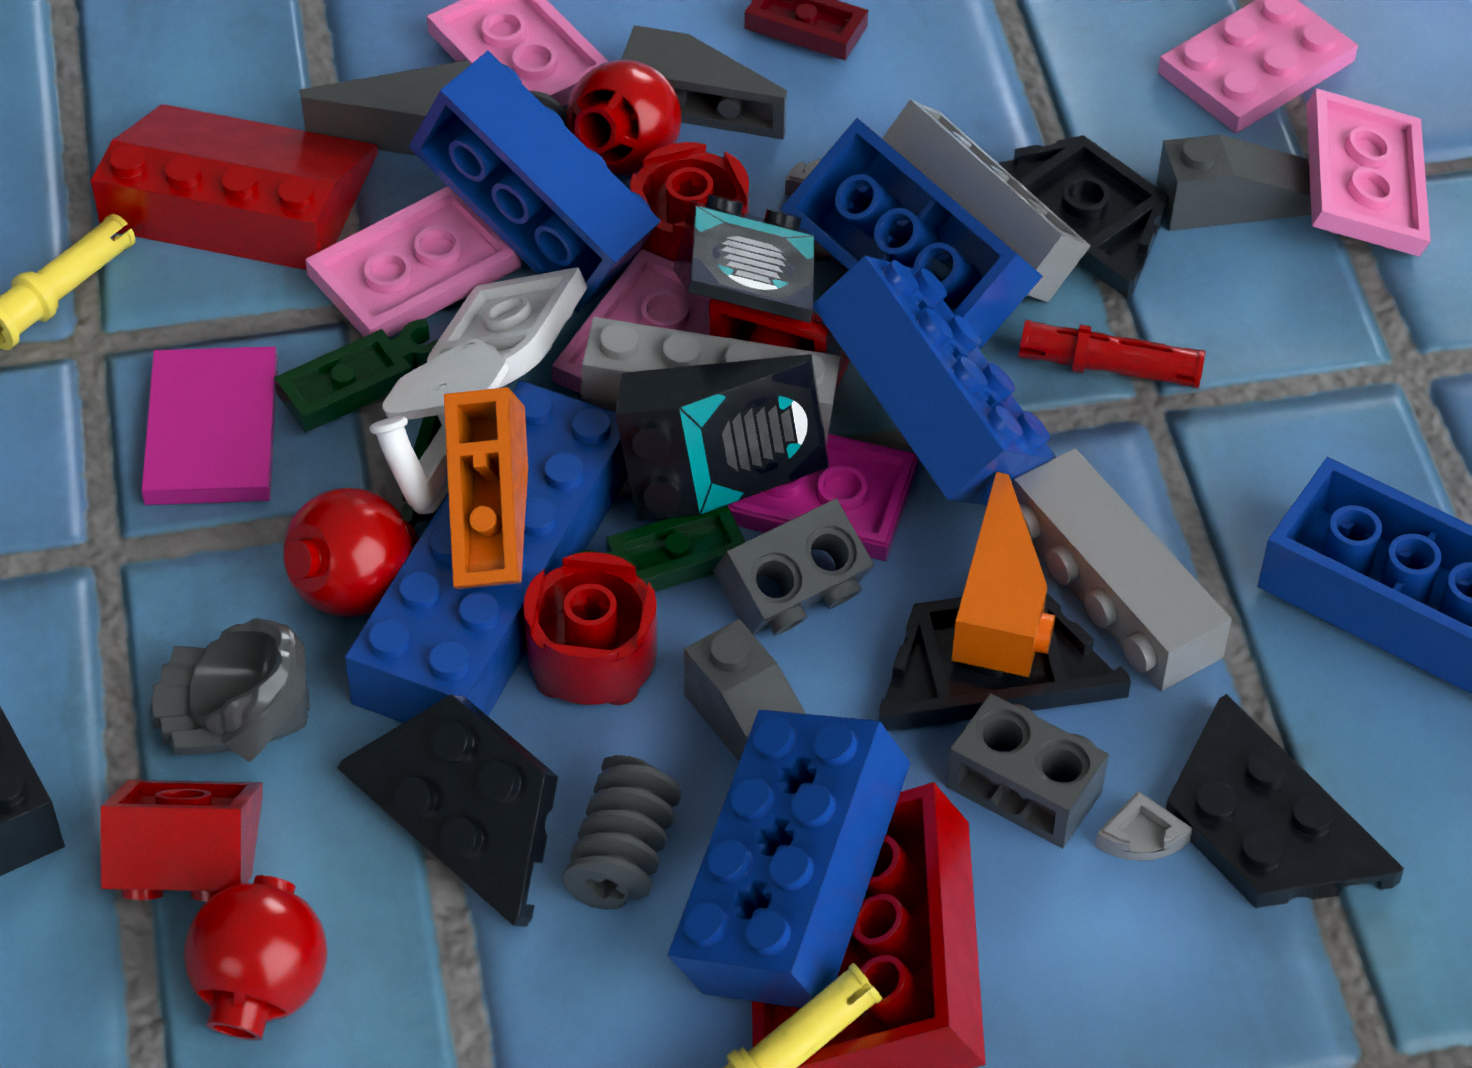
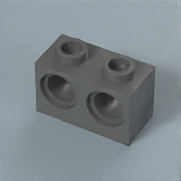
[713,498,874,636]
[946,693,1109,848]

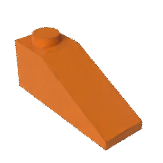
[444,387,528,589]
[951,472,1055,677]

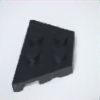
[998,135,1169,299]
[878,593,1131,731]
[337,694,558,926]
[1165,694,1404,908]

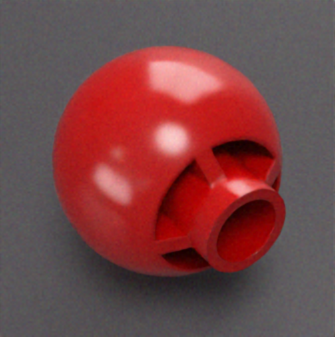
[566,59,682,176]
[283,488,419,618]
[184,875,327,1041]

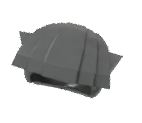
[150,618,310,762]

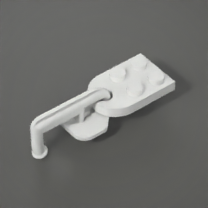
[370,267,588,514]

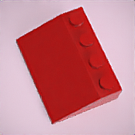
[90,104,378,270]
[752,782,986,1068]

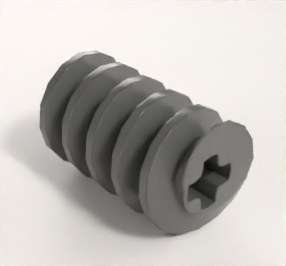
[562,755,682,909]

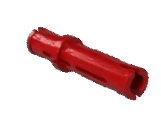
[1018,319,1205,389]

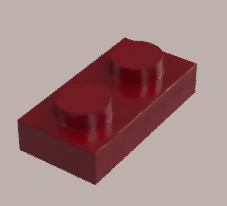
[744,0,868,61]

